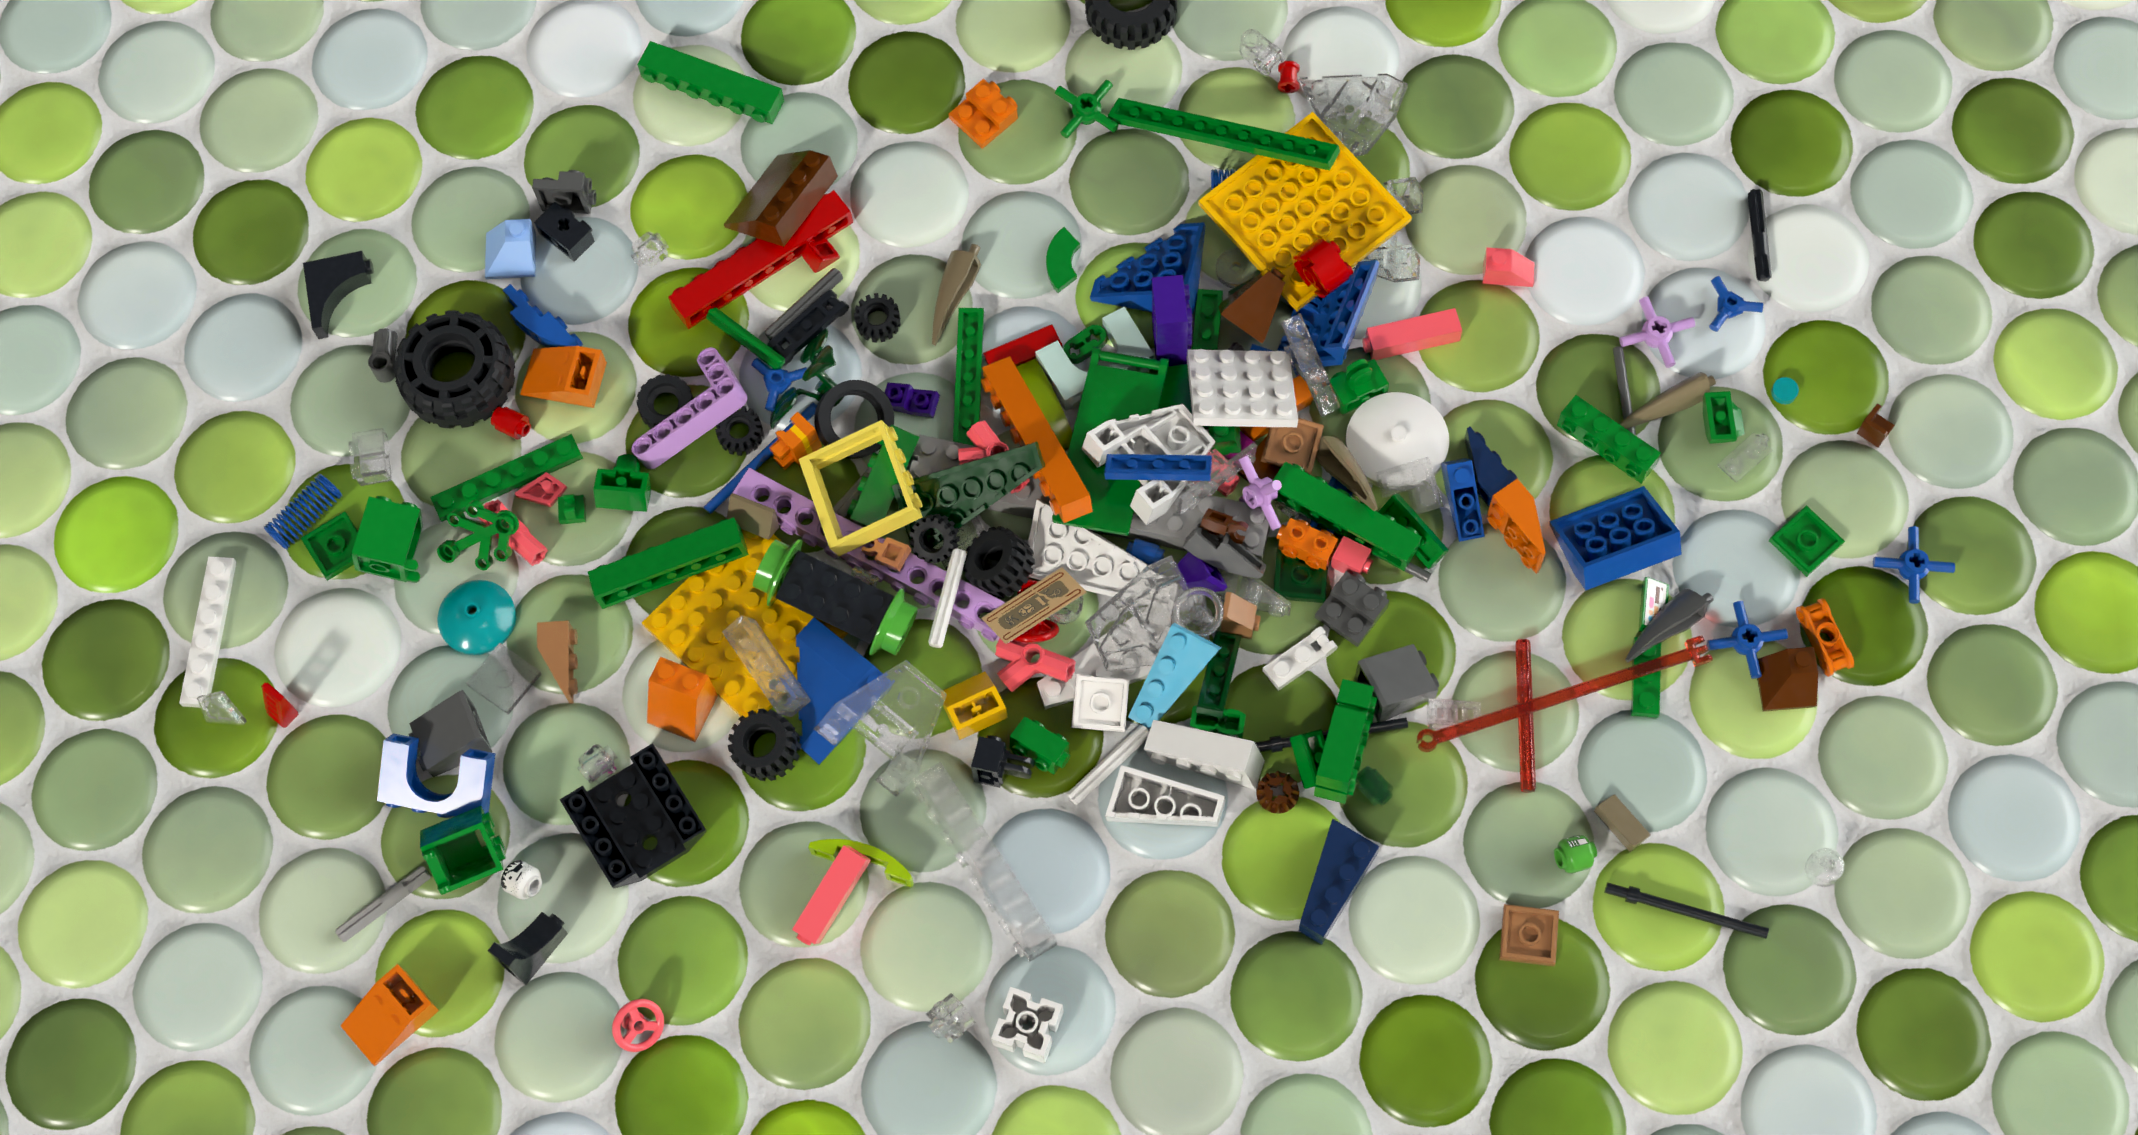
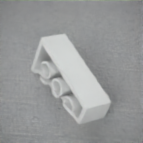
[1144,720,1265,790]
[1105,765,1226,827]

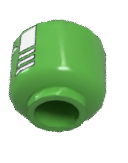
[1554,835,1597,874]

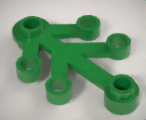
[437,500,519,571]

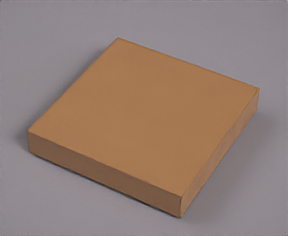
[1261,418,1324,475]
[1499,904,1559,966]

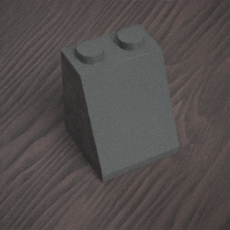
[1355,644,1439,722]
[409,690,493,777]

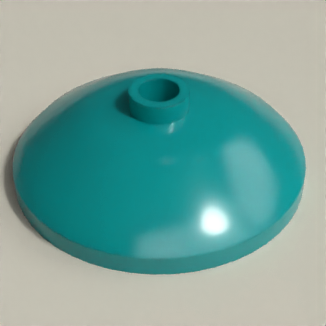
[437,580,516,655]

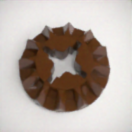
[1256,771,1300,814]

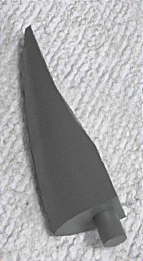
[1625,589,1714,663]

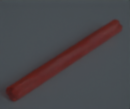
[1515,639,1536,793]

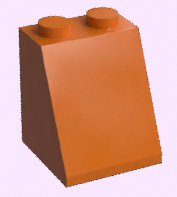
[647,657,718,742]

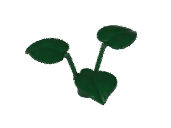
[770,328,844,429]

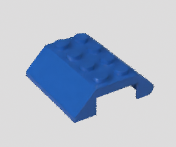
[1277,260,1380,368]

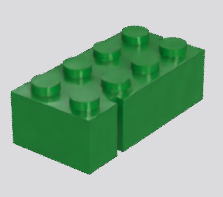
[1314,679,1377,804]

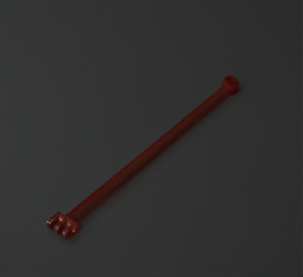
[1416,635,1713,752]

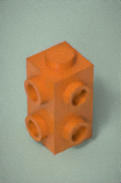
[1276,518,1338,570]

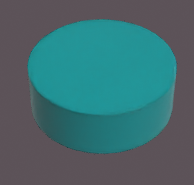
[1771,377,1799,404]

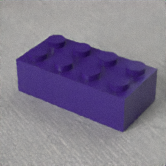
[1152,275,1192,367]

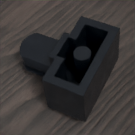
[971,735,1035,788]

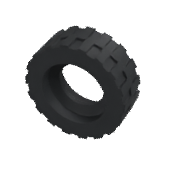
[636,374,694,429]

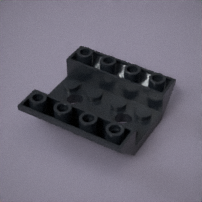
[560,743,707,889]

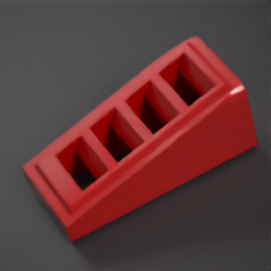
[261,682,299,728]

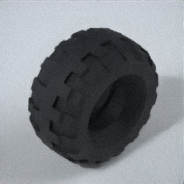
[393,310,515,429]

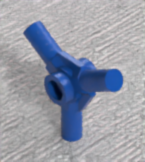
[1709,276,1763,332]
[751,358,807,412]

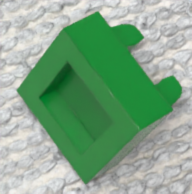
[558,494,586,525]

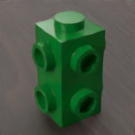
[1009,716,1071,775]

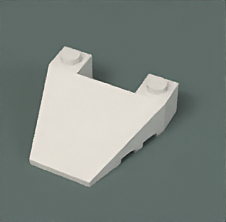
[1082,404,1215,525]

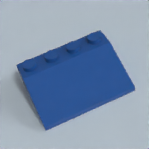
[1549,486,1682,590]

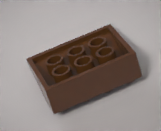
[724,150,838,247]

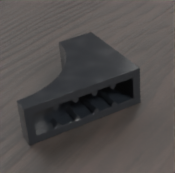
[303,251,374,339]
[488,912,568,985]

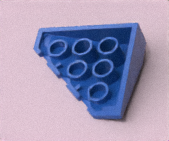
[1090,222,1206,314]
[796,617,893,765]

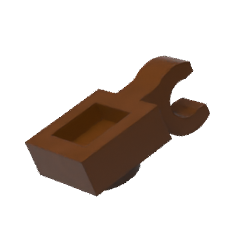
[1200,508,1249,544]

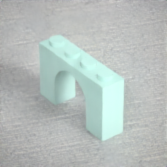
[1035,307,1154,411]

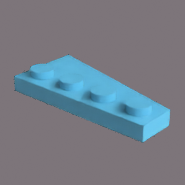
[1128,623,1221,729]

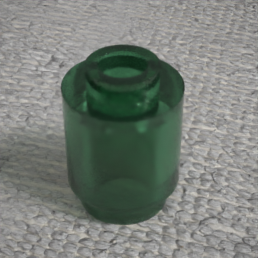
[1356,766,1393,806]

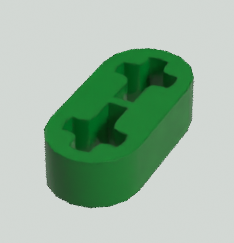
[1063,325,1107,364]

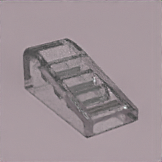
[1427,699,1482,729]

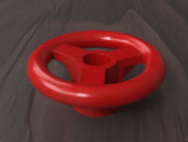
[1013,619,1059,643]

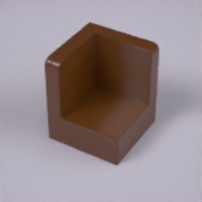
[1857,403,1895,448]

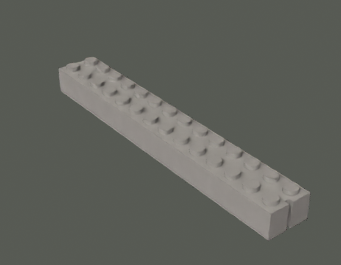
[909,435,1270,561]

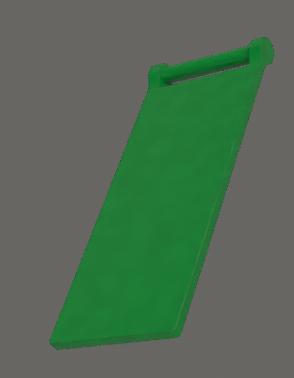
[1052,347,1169,536]

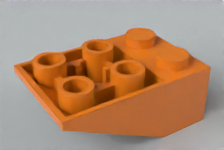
[520,346,607,408]
[1487,478,1546,574]
[340,964,439,1066]

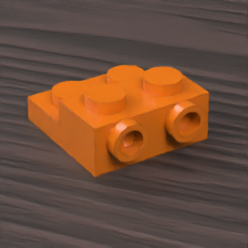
[949,78,1018,149]

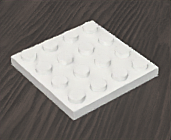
[1187,349,1298,428]

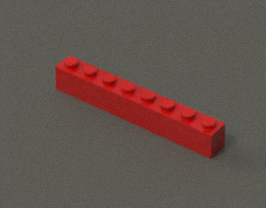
[668,190,853,330]

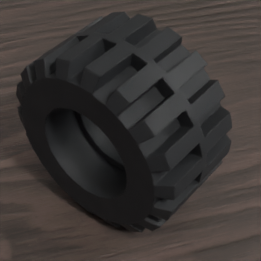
[963,526,1035,599]
[728,708,801,781]

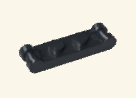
[767,290,849,365]

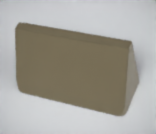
[727,493,779,539]
[1594,794,1651,852]

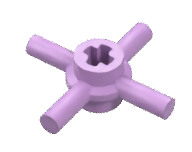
[1619,297,1695,368]
[1239,455,1282,531]

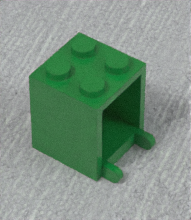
[352,496,423,583]
[420,806,506,895]

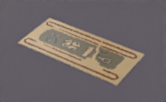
[981,567,1087,644]

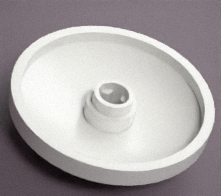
[1345,392,1449,490]

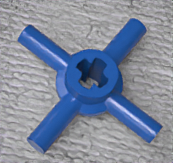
[1873,526,1955,604]
[1707,601,1788,679]

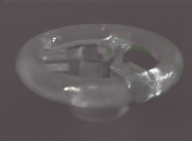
[1172,587,1224,638]

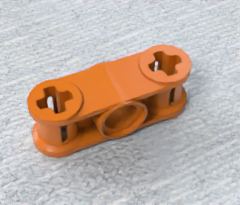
[1796,598,1854,677]

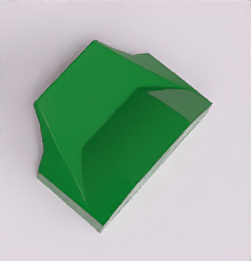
[1703,391,1745,444]

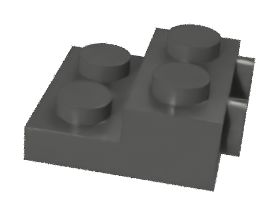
[532,170,597,214]
[1315,571,1389,647]

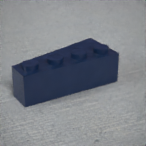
[1298,818,1380,945]

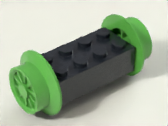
[753,539,919,656]

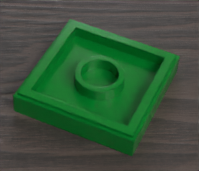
[1769,505,1845,577]
[300,511,358,581]

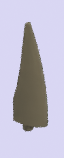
[932,244,981,346]
[1619,372,1716,429]
[1316,435,1378,511]

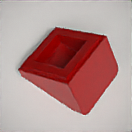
[802,239,840,273]

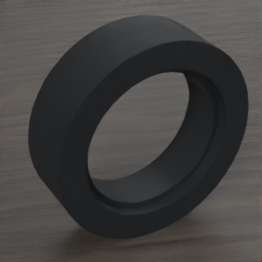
[814,380,894,459]

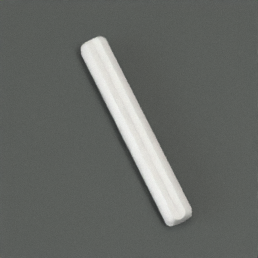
[928,548,966,648]
[1067,725,1149,805]

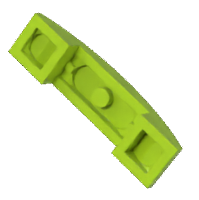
[1016,359,1073,450]
[808,839,914,888]

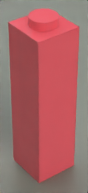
[1362,308,1462,360]
[792,845,871,946]

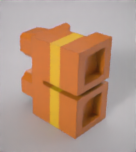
[769,412,822,470]

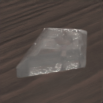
[197,691,247,725]

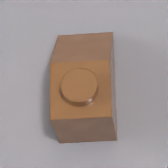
[1221,592,1261,639]

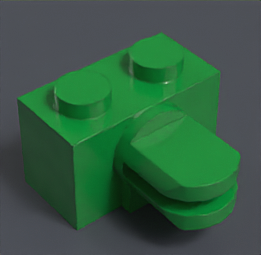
[1328,359,1389,415]
[593,454,651,512]

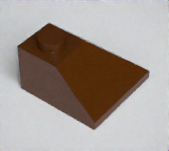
[1757,647,1818,712]

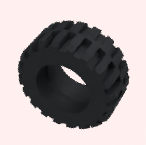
[1085,0,1177,50]

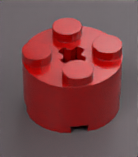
[1293,238,1353,298]

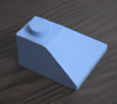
[485,219,536,280]

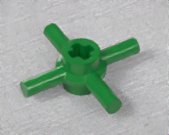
[1055,80,1119,138]

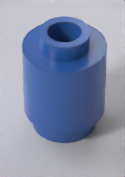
[1126,538,1165,570]

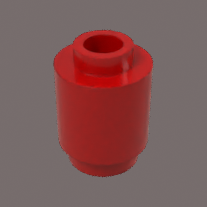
[491,407,531,440]

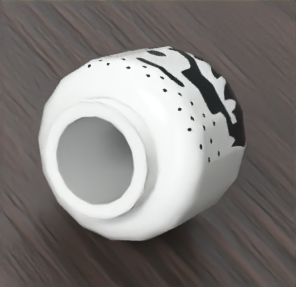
[501,860,542,900]

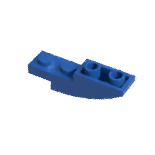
[503,284,583,348]

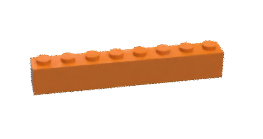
[981,356,1093,523]

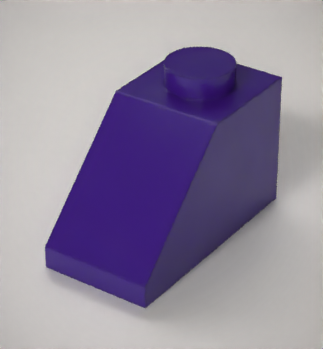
[1173,552,1228,594]

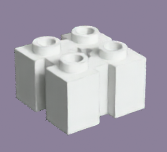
[991,987,1064,1063]

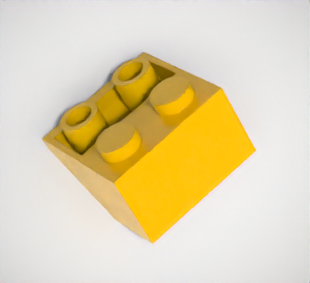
[937,671,1008,740]

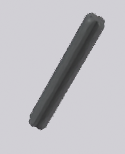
[765,268,843,340]

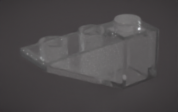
[1212,568,1291,617]

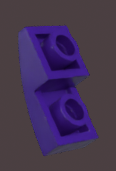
[884,382,940,418]

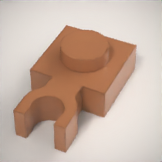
[861,537,911,572]

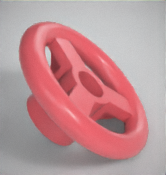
[612,999,664,1052]

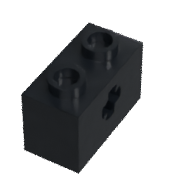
[534,202,595,262]

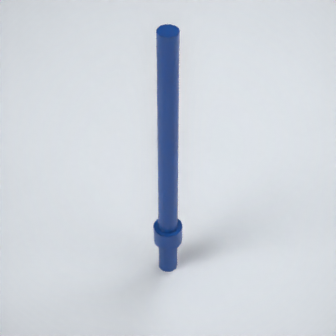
[704,402,817,514]

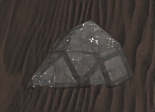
[1298,73,1408,157]

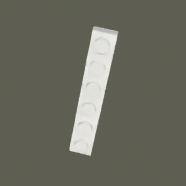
[179,556,237,708]

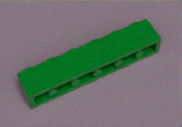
[637,41,784,124]
[1273,461,1422,571]
[588,517,749,609]

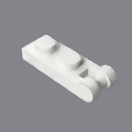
[1263,626,1338,691]

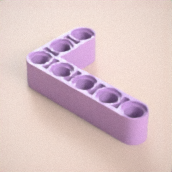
[631,347,748,469]

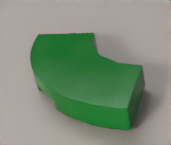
[1046,227,1080,293]

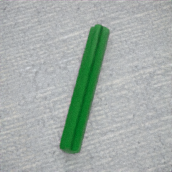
[706,307,785,370]

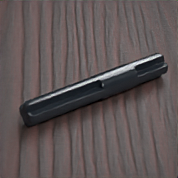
[1748,189,1772,282]

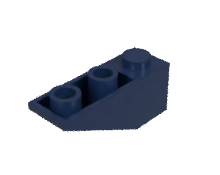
[1464,426,1517,507]

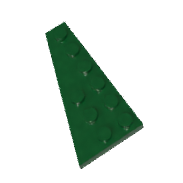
[892,441,1045,556]

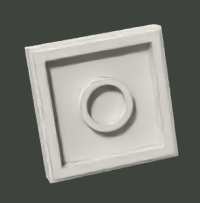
[1071,674,1129,732]

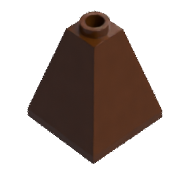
[1218,267,1285,343]

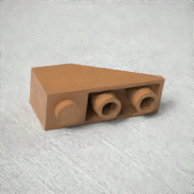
[537,620,578,703]

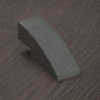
[1183,523,1266,579]

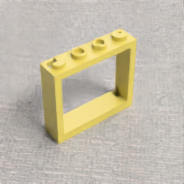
[799,420,923,556]

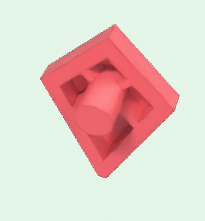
[515,472,567,507]

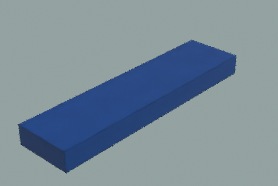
[1104,454,1212,481]

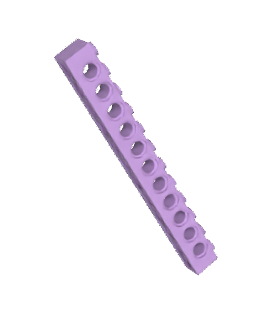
[733,468,1005,642]

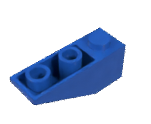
[1441,458,1485,542]

